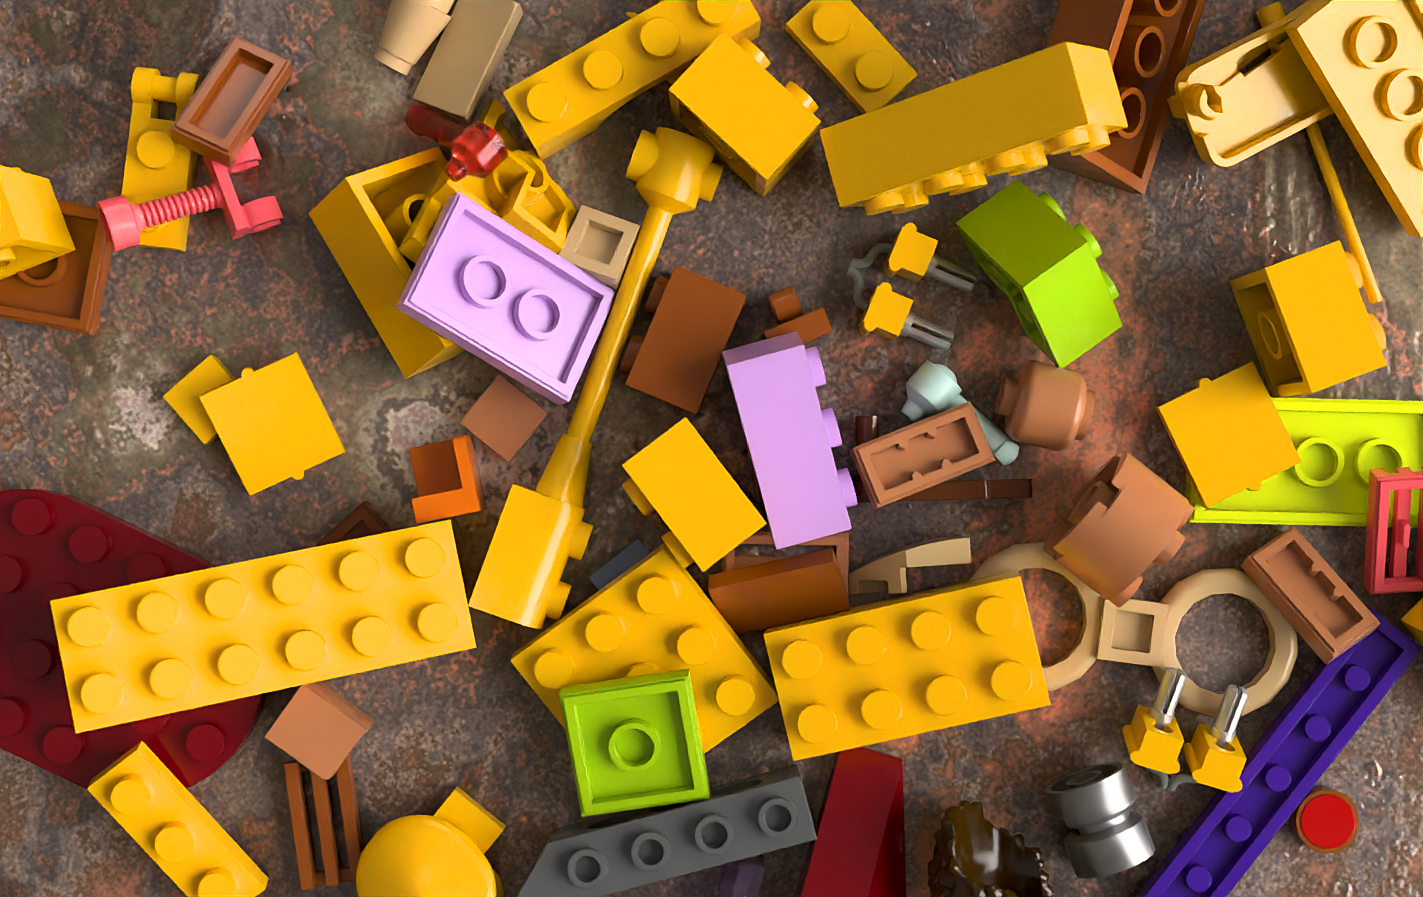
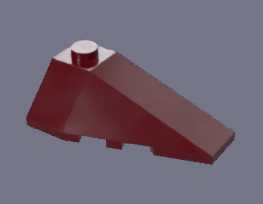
[794,746,906,897]

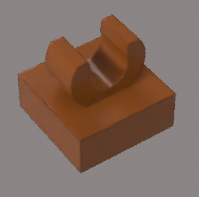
[761,286,833,345]

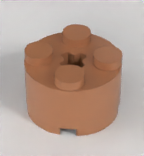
[1043,451,1194,608]

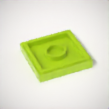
[559,669,710,817]

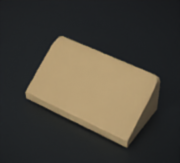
[412,0,523,126]

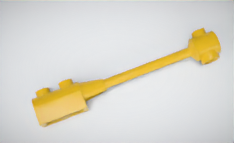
[468,127,724,629]

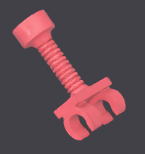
[97,136,284,252]

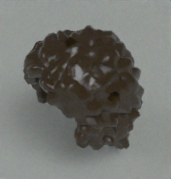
[928,800,1055,897]

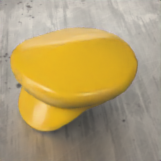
[356,814,504,897]

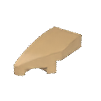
[848,535,971,594]

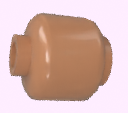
[995,360,1095,451]

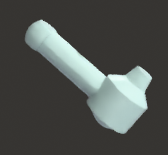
[901,360,1019,466]

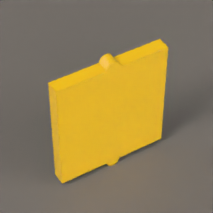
[199,351,346,496]
[1155,361,1302,508]

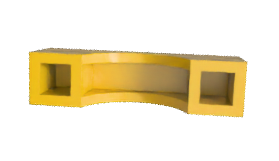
[503,0,761,160]

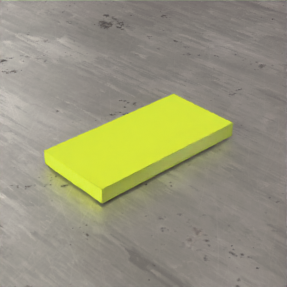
[1185,397,1423,528]

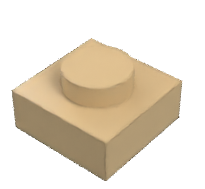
[558,205,641,290]

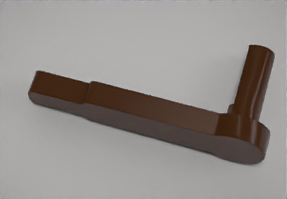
[853,416,1032,503]

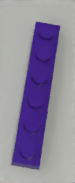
[1135,607,1422,897]

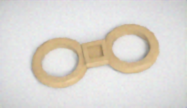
[969,542,1298,718]

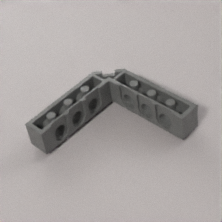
[515,764,817,897]

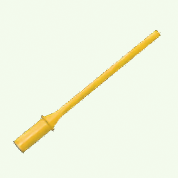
[1256,2,1382,305]

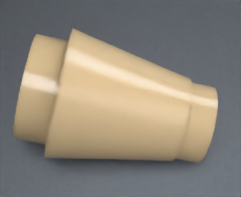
[373,0,454,75]

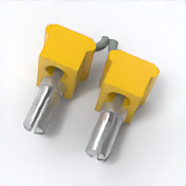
[846,223,978,351]
[1122,666,1249,793]

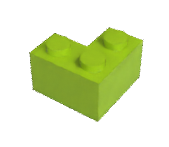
[955,178,1123,368]

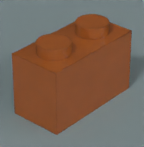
[619,265,747,416]

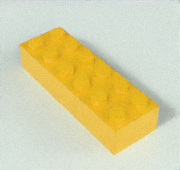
[50,519,476,733]

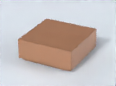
[459,373,550,463]

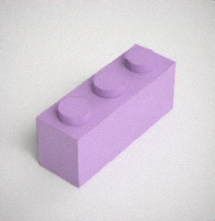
[722,331,858,550]

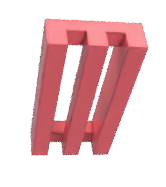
[1363,466,1423,595]

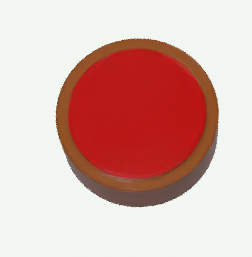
[1289,786,1360,853]

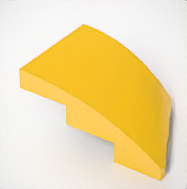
[398,98,577,264]

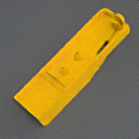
[1167,0,1334,167]

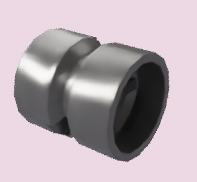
[1044,762,1155,879]

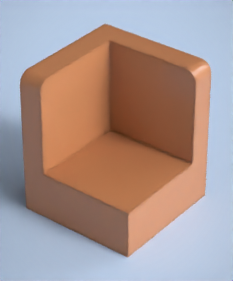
[265,681,376,780]

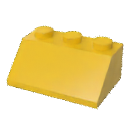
[308,146,465,379]

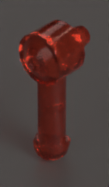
[405,103,508,182]

